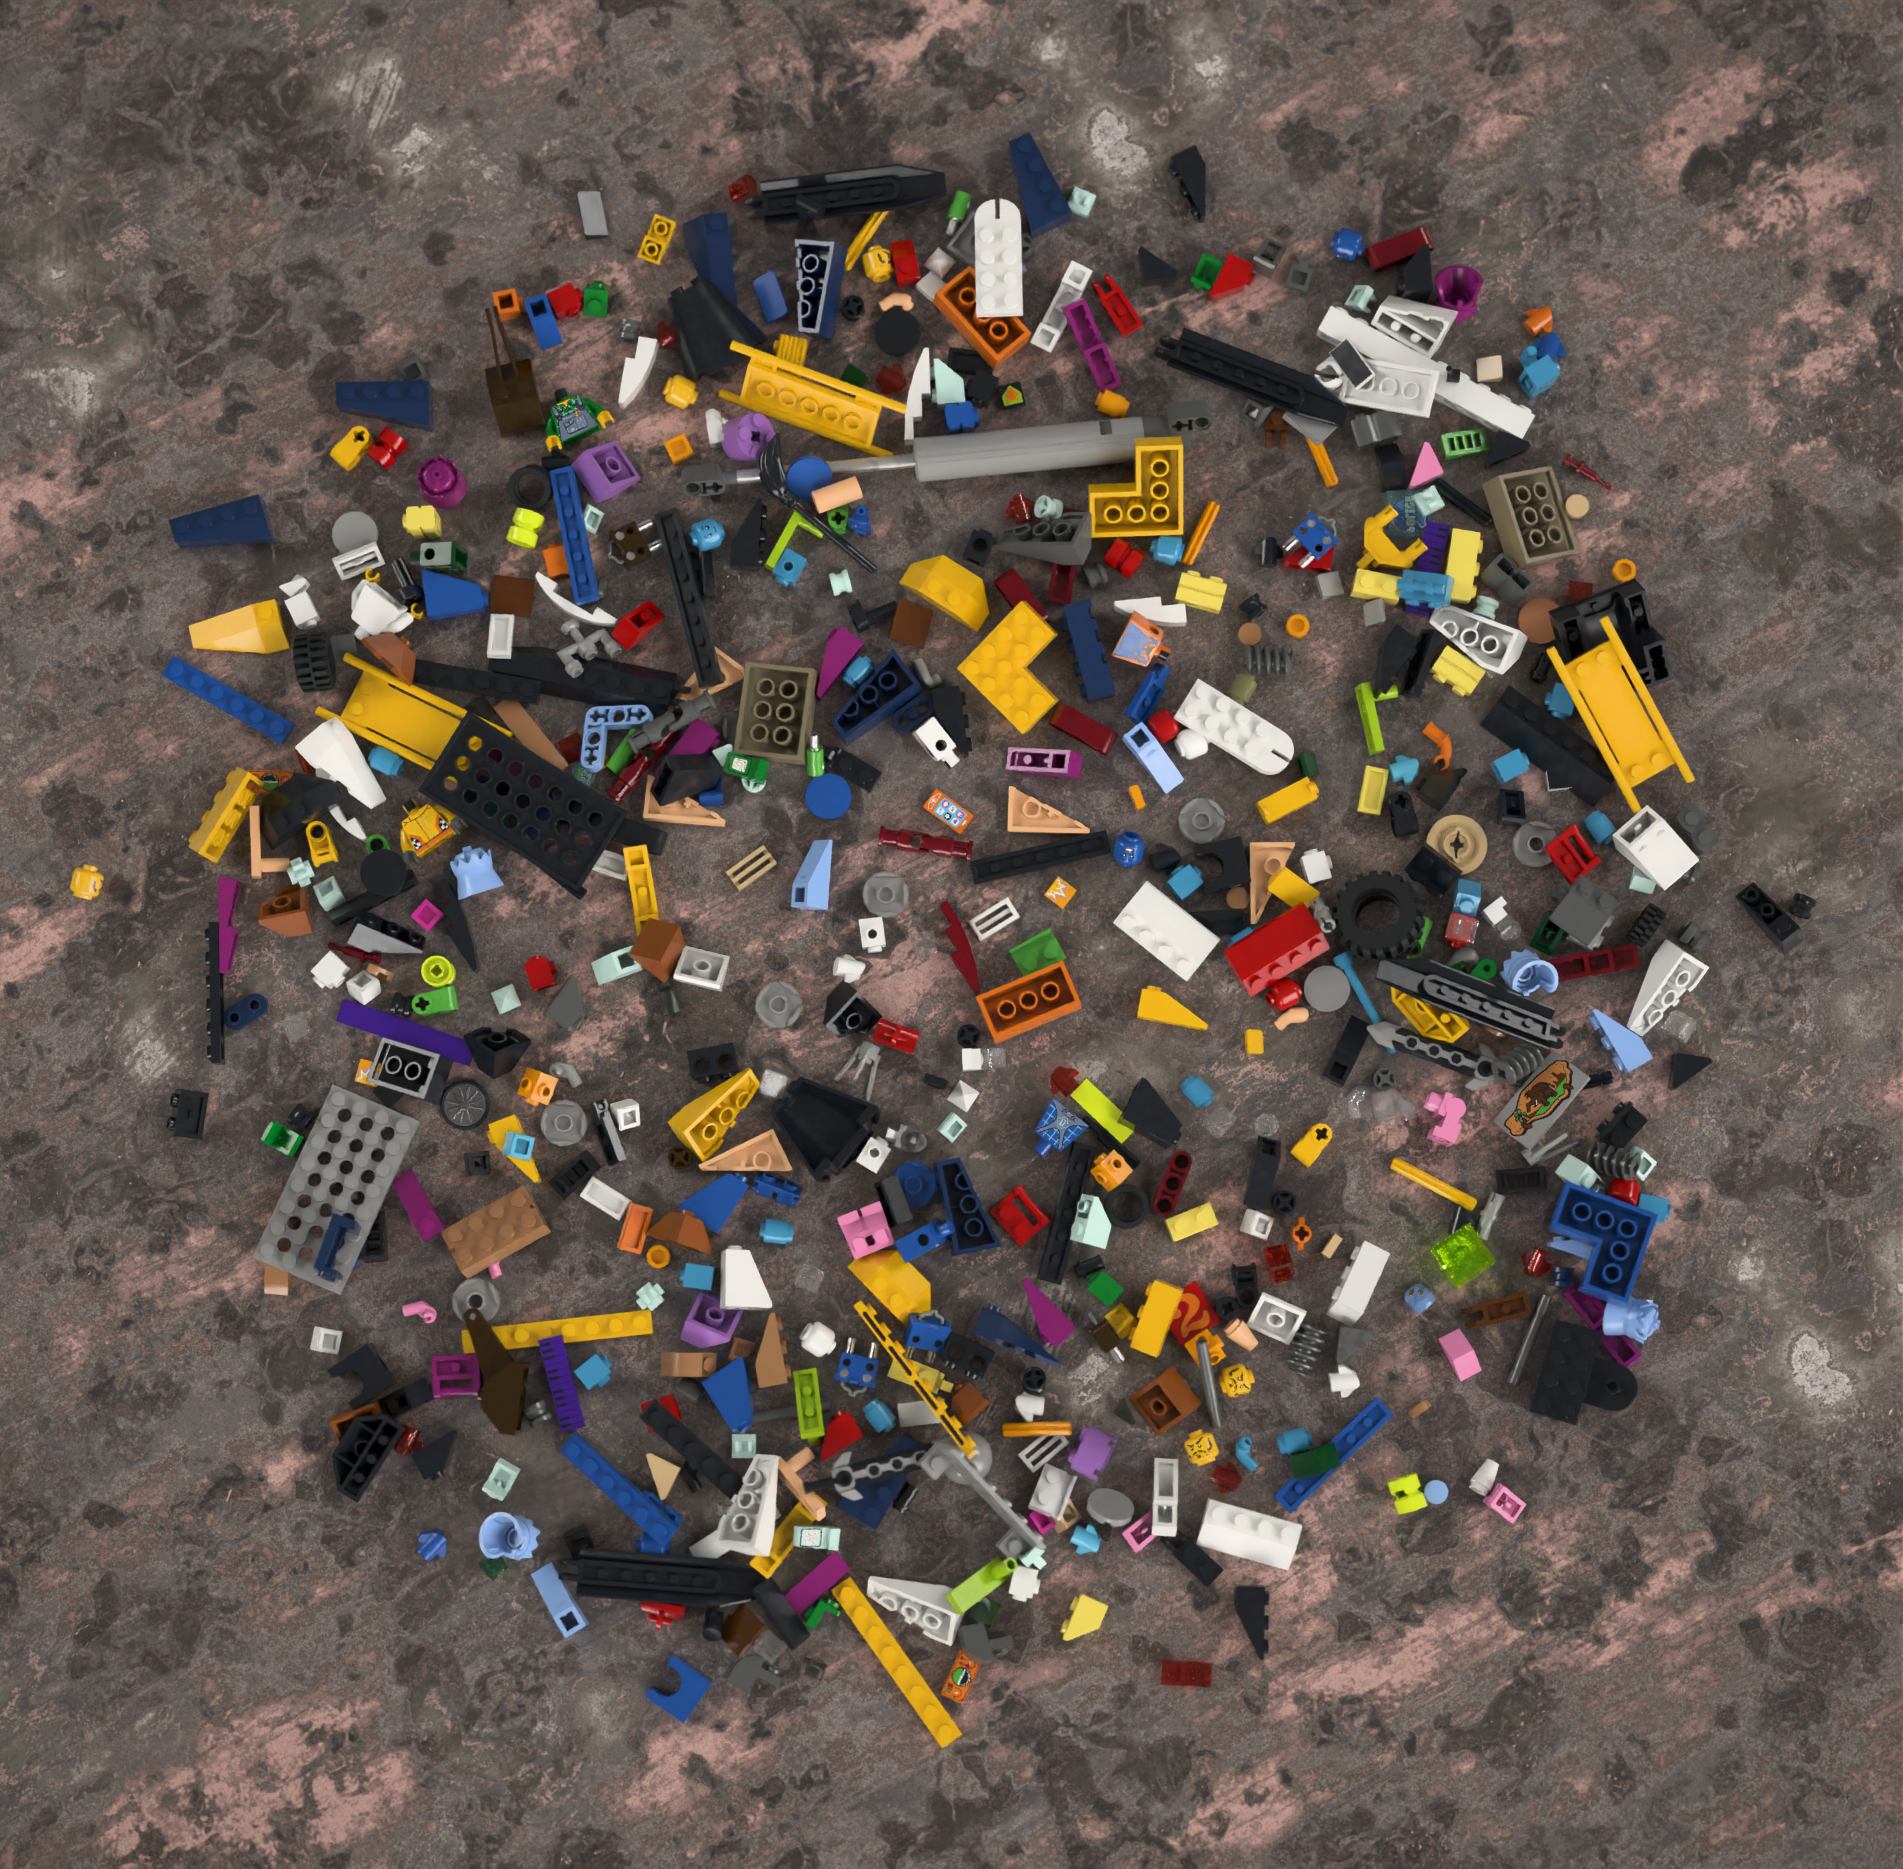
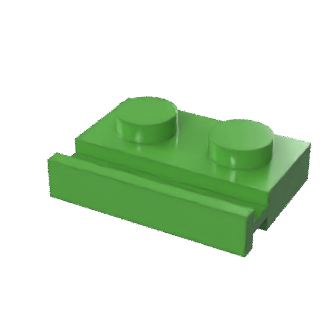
[1009,928,1066,977]

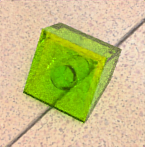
[1430,1223,1497,1292]

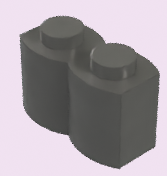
[1348,409,1402,451]
[1480,553,1535,607]
[1672,805,1718,856]

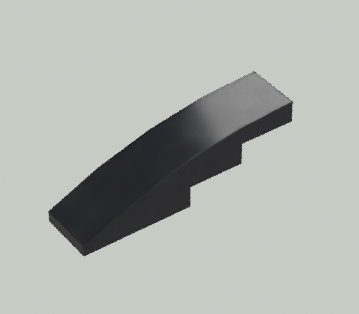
[437,878,480,973]

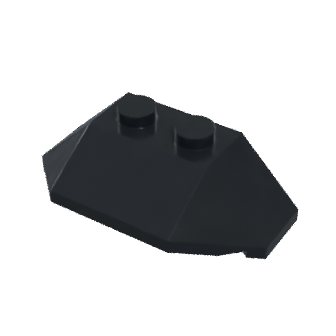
[260,773,345,850]
[332,1413,406,1503]

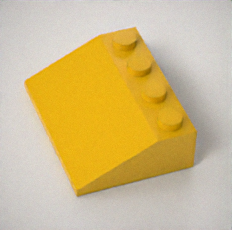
[188,767,265,864]

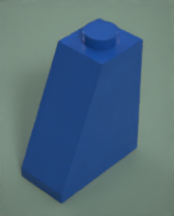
[421,570,489,620]
[678,1172,750,1234]
[702,1357,755,1433]

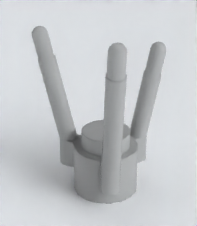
[834,1041,881,1102]
[1521,1133,1579,1167]

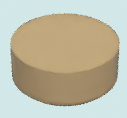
[1565,494,1589,519]

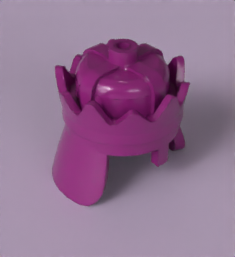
[1434,265,1483,325]
[417,455,467,509]

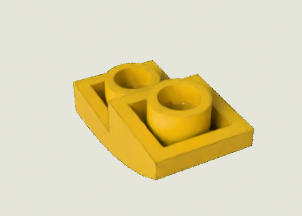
[637,214,677,265]

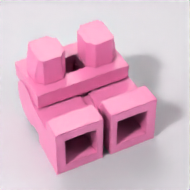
[1423,1092,1466,1147]
[837,1201,895,1259]

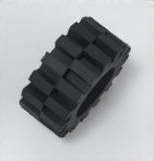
[1626,903,1667,948]

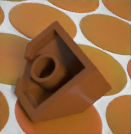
[361,632,416,687]
[258,884,312,937]
[647,1209,712,1255]
[951,1381,989,1430]

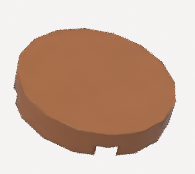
[1517,598,1559,645]

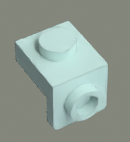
[482,1458,521,1501]

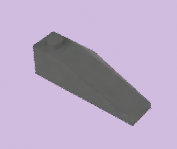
[993,512,1091,565]

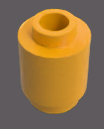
[1095,389,1130,419]

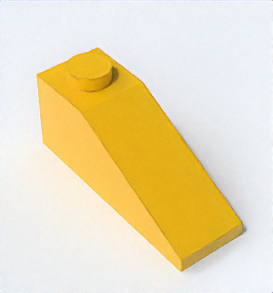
[1136,986,1208,1031]
[486,1114,542,1183]

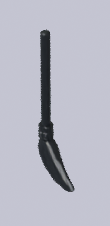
[759,433,877,574]

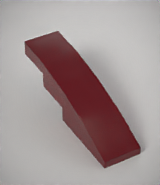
[1048,508,1084,604]
[939,901,980,996]
[1545,944,1641,982]

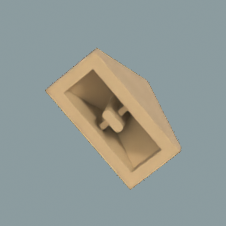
[646,1452,682,1500]

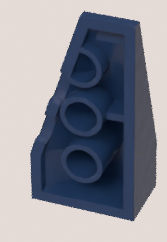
[683,212,738,307]
[972,1304,1062,1369]

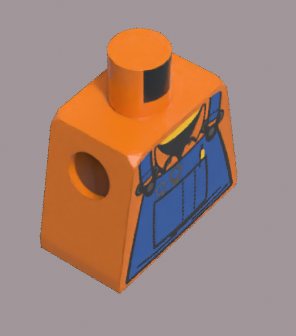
[1111,610,1171,666]

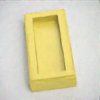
[1357,765,1389,816]

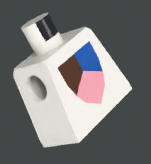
[911,717,960,769]

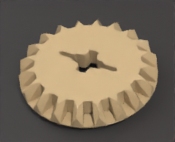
[1426,815,1487,875]

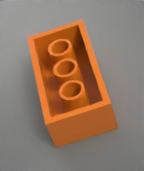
[933,266,1031,370]
[976,960,1082,1045]

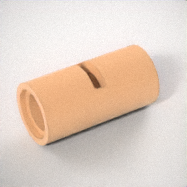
[811,476,863,514]

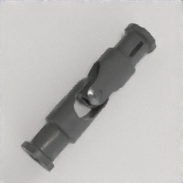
[625,690,716,754]

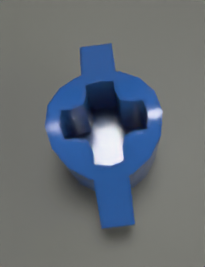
[1533,333,1565,360]
[416,1529,446,1562]

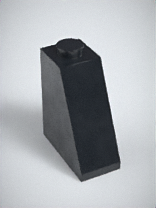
[650,754,723,806]
[1118,1077,1182,1149]
[1243,1136,1281,1210]

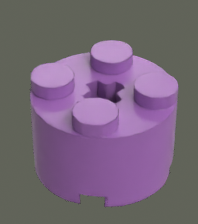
[722,413,776,463]
[1068,1426,1118,1481]

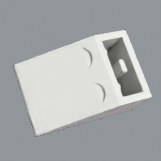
[1613,805,1699,891]

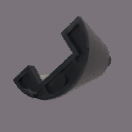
[667,275,768,383]
[770,1076,880,1183]

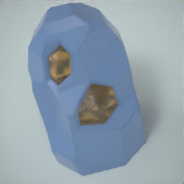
[1404,1284,1436,1314]

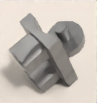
[885,1124,927,1154]

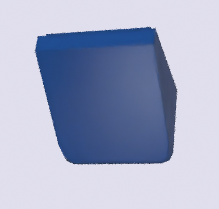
[699,776,724,807]

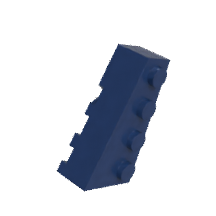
[1008,132,1072,239]
[795,239,848,340]
[336,380,433,433]
[169,494,276,548]
[1059,599,1116,703]
[831,649,922,746]
[933,1157,1002,1256]
[835,1434,922,1530]

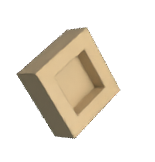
[1319,1234,1343,1259]

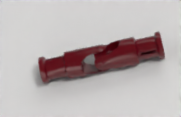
[605,730,680,805]
[878,825,973,862]

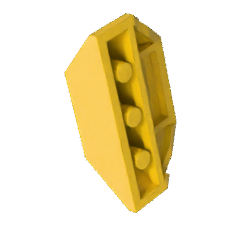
[899,555,990,633]
[1391,957,1470,1043]
[848,1250,931,1327]

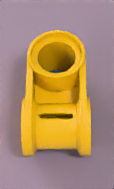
[330,426,374,471]
[306,821,339,868]
[1290,1123,1332,1168]

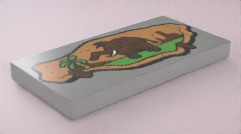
[1493,1050,1590,1151]

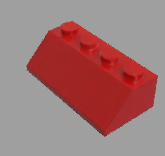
[1222,901,1330,997]

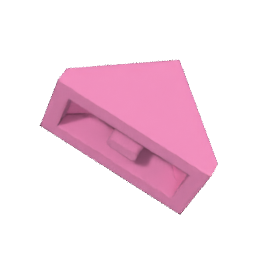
[1407,442,1444,491]
[1438,1328,1482,1382]
[1482,1482,1526,1524]
[1120,1510,1157,1553]

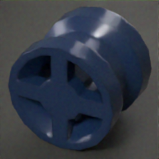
[1550,1267,1575,1287]

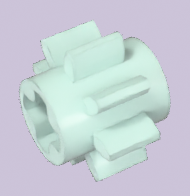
[286,857,315,887]
[636,1282,665,1311]

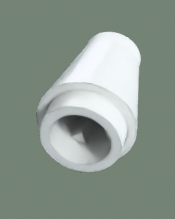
[1469,1459,1499,1496]

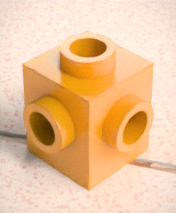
[517,1067,558,1106]
[1090,1150,1133,1192]
[1184,1329,1226,1368]

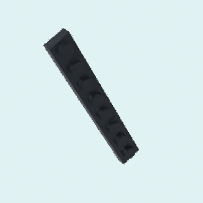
[655,508,724,690]

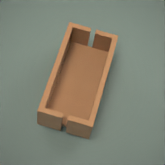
[441,1185,551,1278]

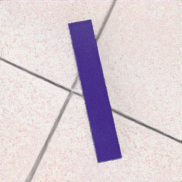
[336,999,473,1067]

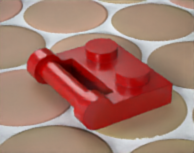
[1543,822,1602,885]
[989,1184,1052,1247]

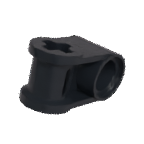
[1388,791,1419,838]
[1231,1262,1258,1309]

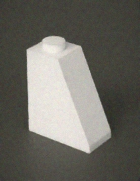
[720,1246,772,1311]

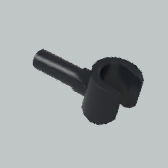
[1446,366,1460,383]

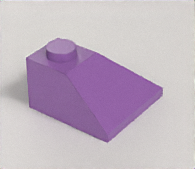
[680,1289,744,1348]

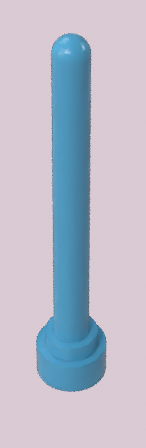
[1332,951,1396,1054]

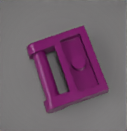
[431,1354,482,1400]

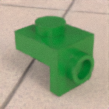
[1190,252,1225,291]
[583,280,610,318]
[261,1120,304,1158]
[804,1597,841,1630]

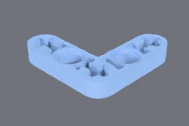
[581,705,653,773]

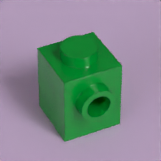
[1086,1271,1124,1308]

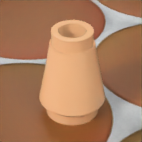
[1223,1317,1258,1352]

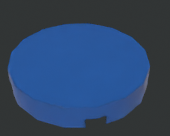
[786,455,833,501]
[805,773,852,820]
[891,1161,937,1209]

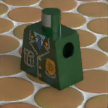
[410,541,468,574]

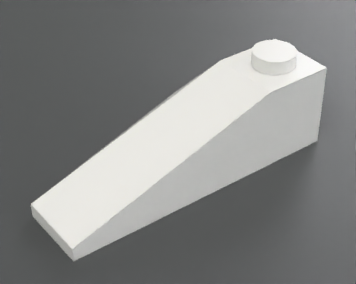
[1429,605,1528,675]
[295,717,386,809]
[1626,939,1709,1036]
[714,1454,779,1556]
[867,1576,964,1646]

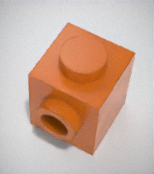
[492,288,525,322]
[542,543,570,581]

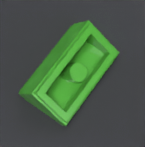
[606,728,638,776]

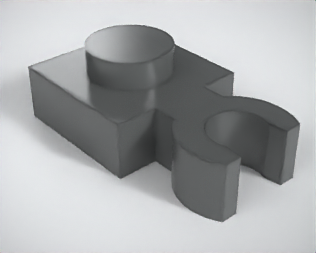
[1284,250,1314,294]

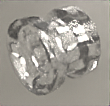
[1254,1113,1279,1137]

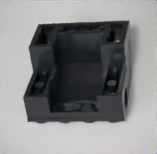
[1548,578,1674,710]

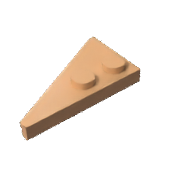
[669,646,745,711]
[643,775,726,827]
[1007,786,1090,835]
[1249,842,1295,925]
[699,1129,793,1171]

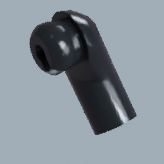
[682,1460,702,1493]

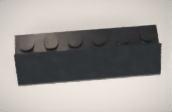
[1480,685,1615,807]

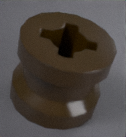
[668,1145,693,1170]

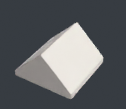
[673,946,730,992]
[1246,1292,1307,1345]

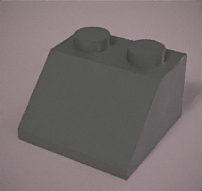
[1548,875,1620,946]
[545,975,586,1033]

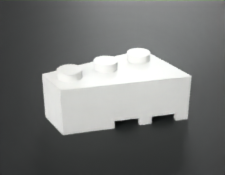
[1371,295,1458,359]
[1326,1241,1390,1327]

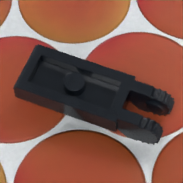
[1160,1529,1224,1587]

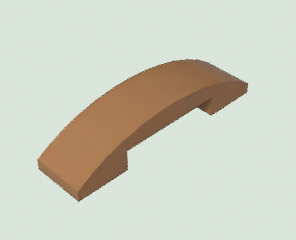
[493,699,569,771]
[264,1199,296,1295]

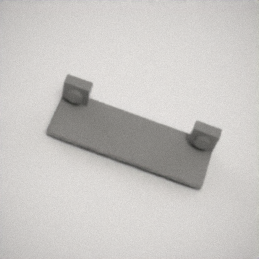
[917,1442,1046,1560]

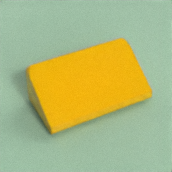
[1267,867,1320,908]

